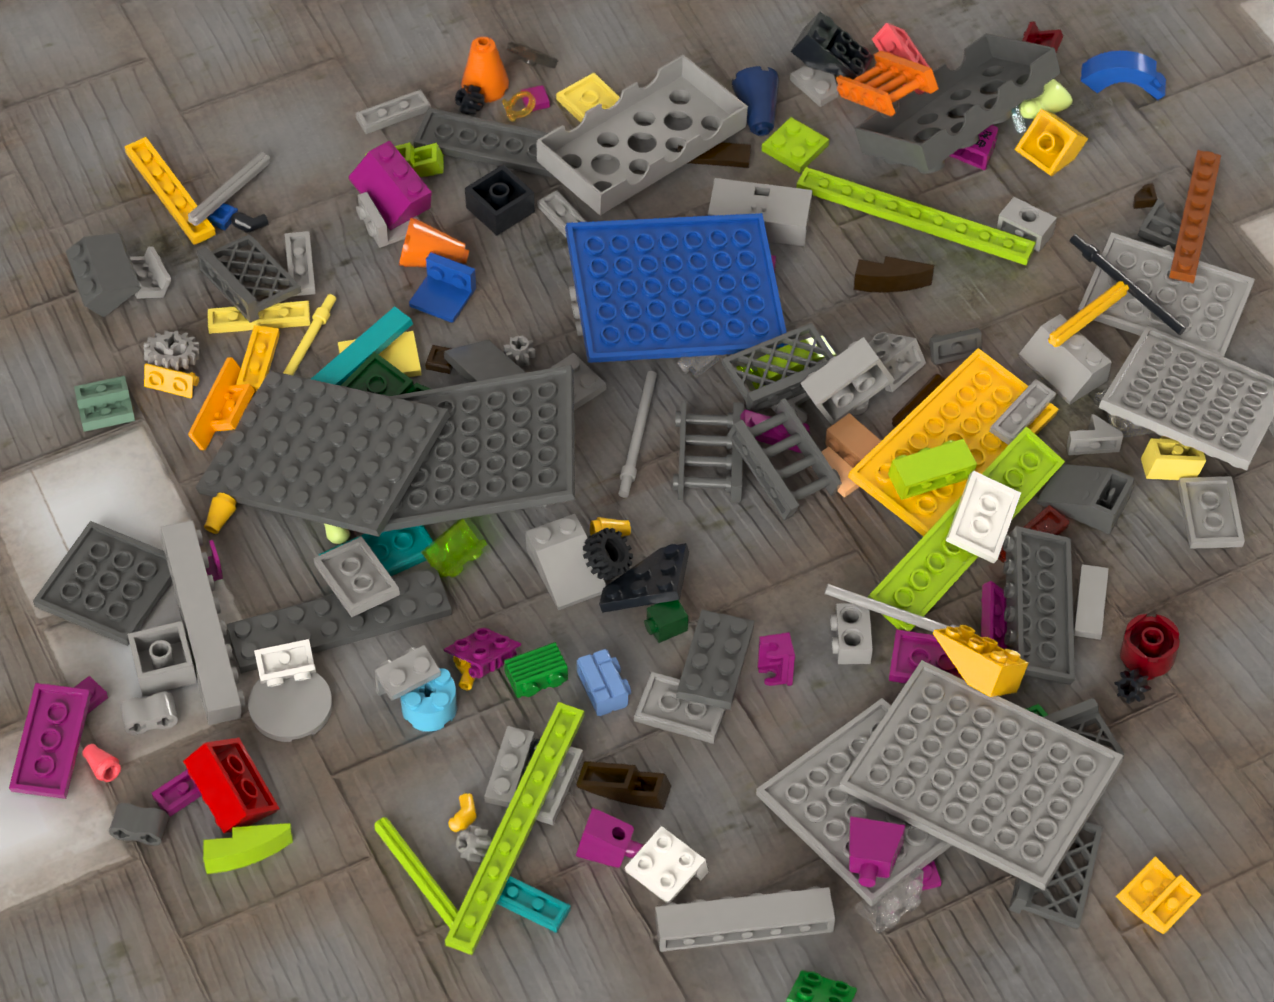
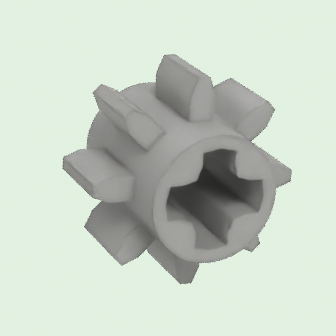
[504,335,536,367]
[456,825,492,863]

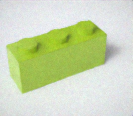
[888,439,977,500]

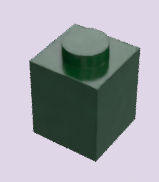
[644,600,688,643]

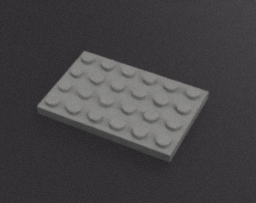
[1077,232,1255,357]

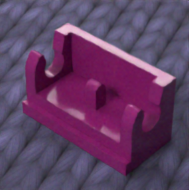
[757,632,795,686]

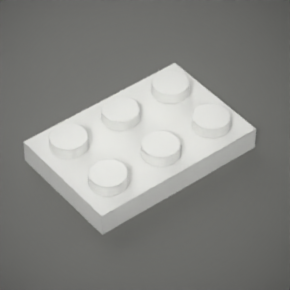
[945,471,1021,564]

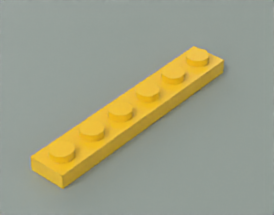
[124,137,216,245]

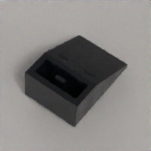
[790,11,874,80]

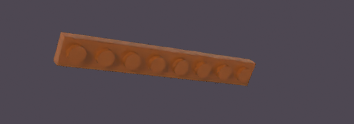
[1169,150,1221,283]

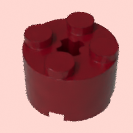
[1120,614,1180,680]

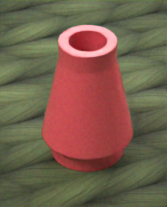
[82,744,121,782]

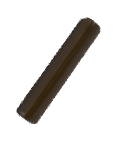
[892,374,945,427]

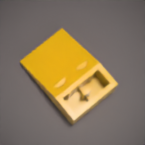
[933,625,1028,697]

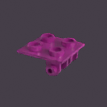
[444,627,521,678]

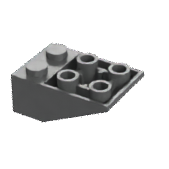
[1037,464,1135,535]

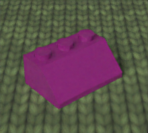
[349,140,432,231]

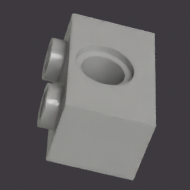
[997,197,1057,252]

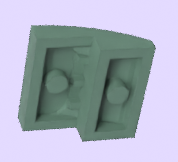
[74,376,135,432]

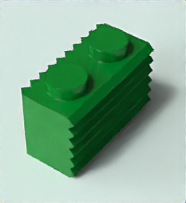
[504,642,568,698]

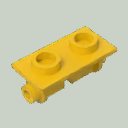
[144,363,199,398]

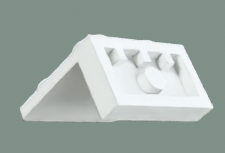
[625,826,708,903]

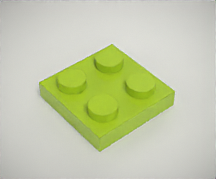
[762,117,829,173]

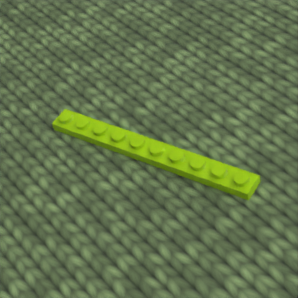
[796,167,1036,266]
[445,702,584,955]

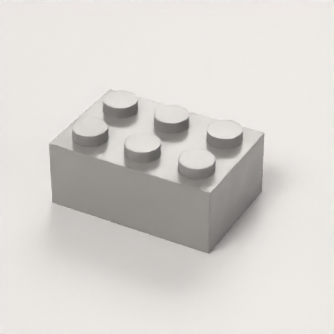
[800,337,895,425]

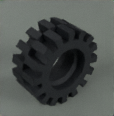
[583,528,633,580]

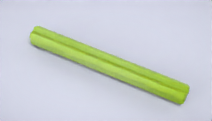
[374,817,459,928]

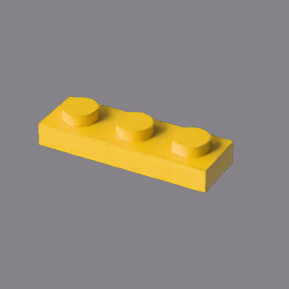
[236,325,280,393]

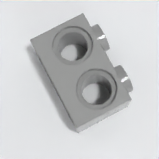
[830,603,873,664]

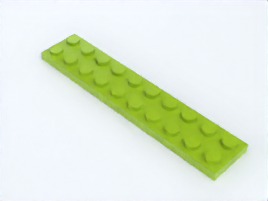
[868,426,1065,631]

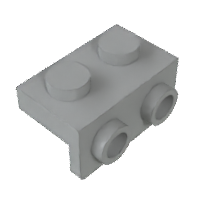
[130,246,171,299]

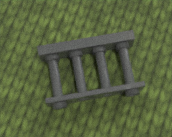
[728,398,842,521]
[673,401,744,502]

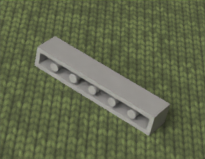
[655,886,835,952]

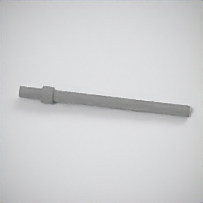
[618,371,657,498]
[824,584,959,632]

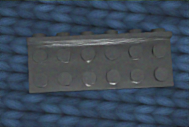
[1003,526,1075,685]

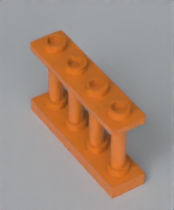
[836,50,939,116]

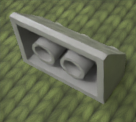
[1018,314,1112,405]

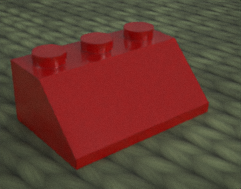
[183,737,280,834]

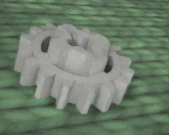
[144,330,199,371]

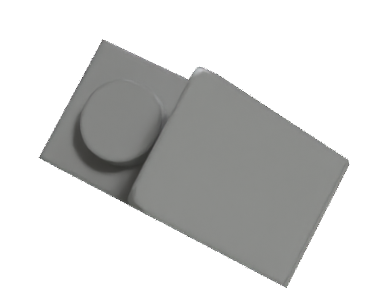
[1066,414,1123,455]

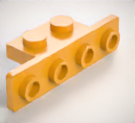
[188,357,255,450]

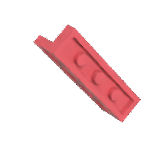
[872,23,929,94]

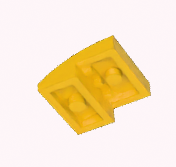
[1116,856,1201,934]

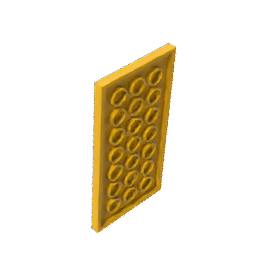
[848,348,1059,537]

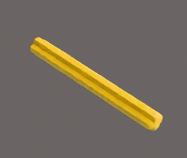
[1048,281,1129,347]

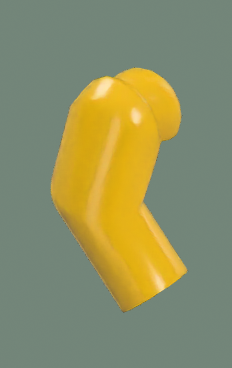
[453,656,475,691]
[448,793,476,832]

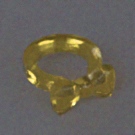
[502,91,536,122]

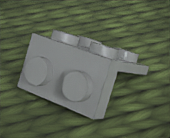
[356,192,419,248]
[375,645,441,701]

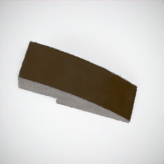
[854,256,935,293]
[576,761,671,810]

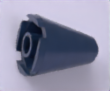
[731,66,779,136]

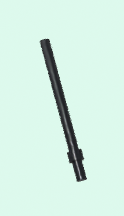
[1069,234,1186,335]

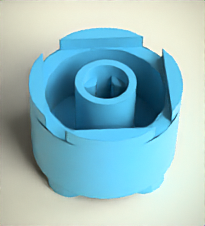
[400,668,457,732]

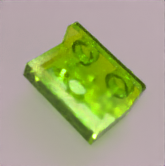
[421,519,488,578]

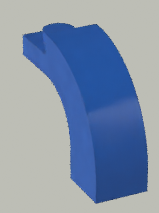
[1081,51,1166,100]

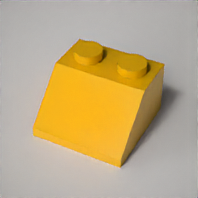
[1014,109,1088,176]

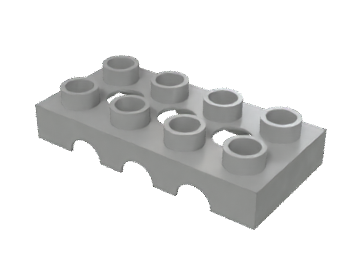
[537,55,748,216]

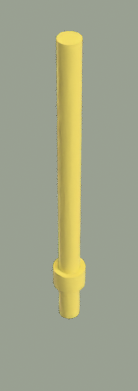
[283,294,336,375]

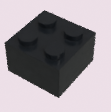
[465,165,535,236]

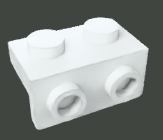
[254,639,316,687]

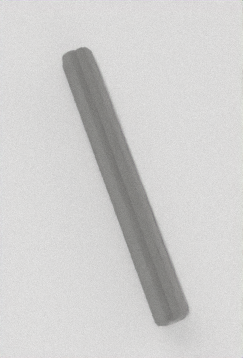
[188,152,270,226]

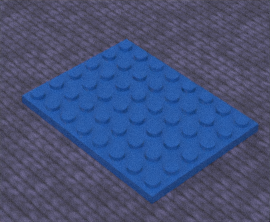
[565,213,787,363]

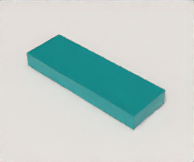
[497,876,571,933]

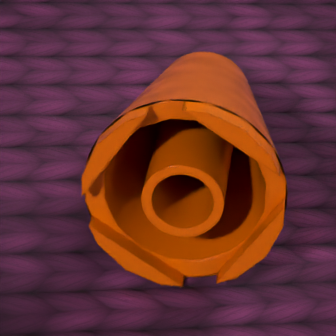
[462,37,509,103]
[399,218,469,267]

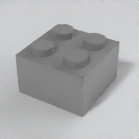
[128,621,197,697]

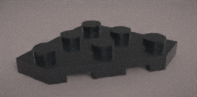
[599,543,689,613]

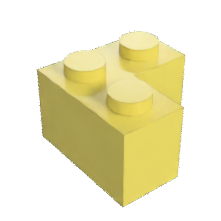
[1141,436,1206,480]

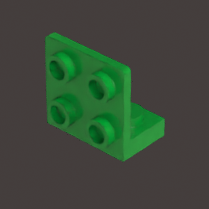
[786,970,857,1002]

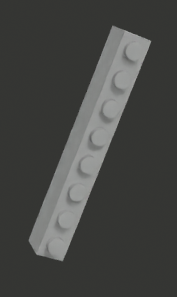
[161,520,245,725]

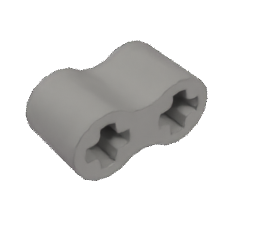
[121,692,178,735]

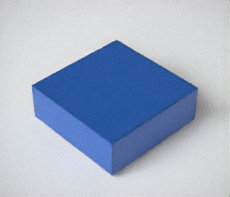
[207,203,238,230]

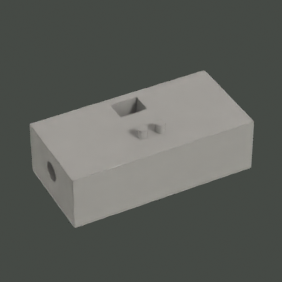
[708,178,812,246]

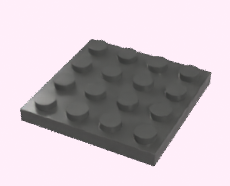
[33,521,172,646]

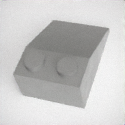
[526,514,606,611]

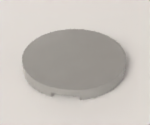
[248,673,332,742]

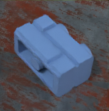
[577,649,631,716]

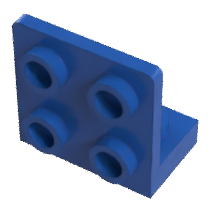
[409,252,476,323]

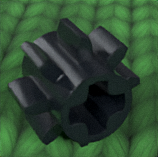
[455,85,485,115]
[1114,668,1151,704]

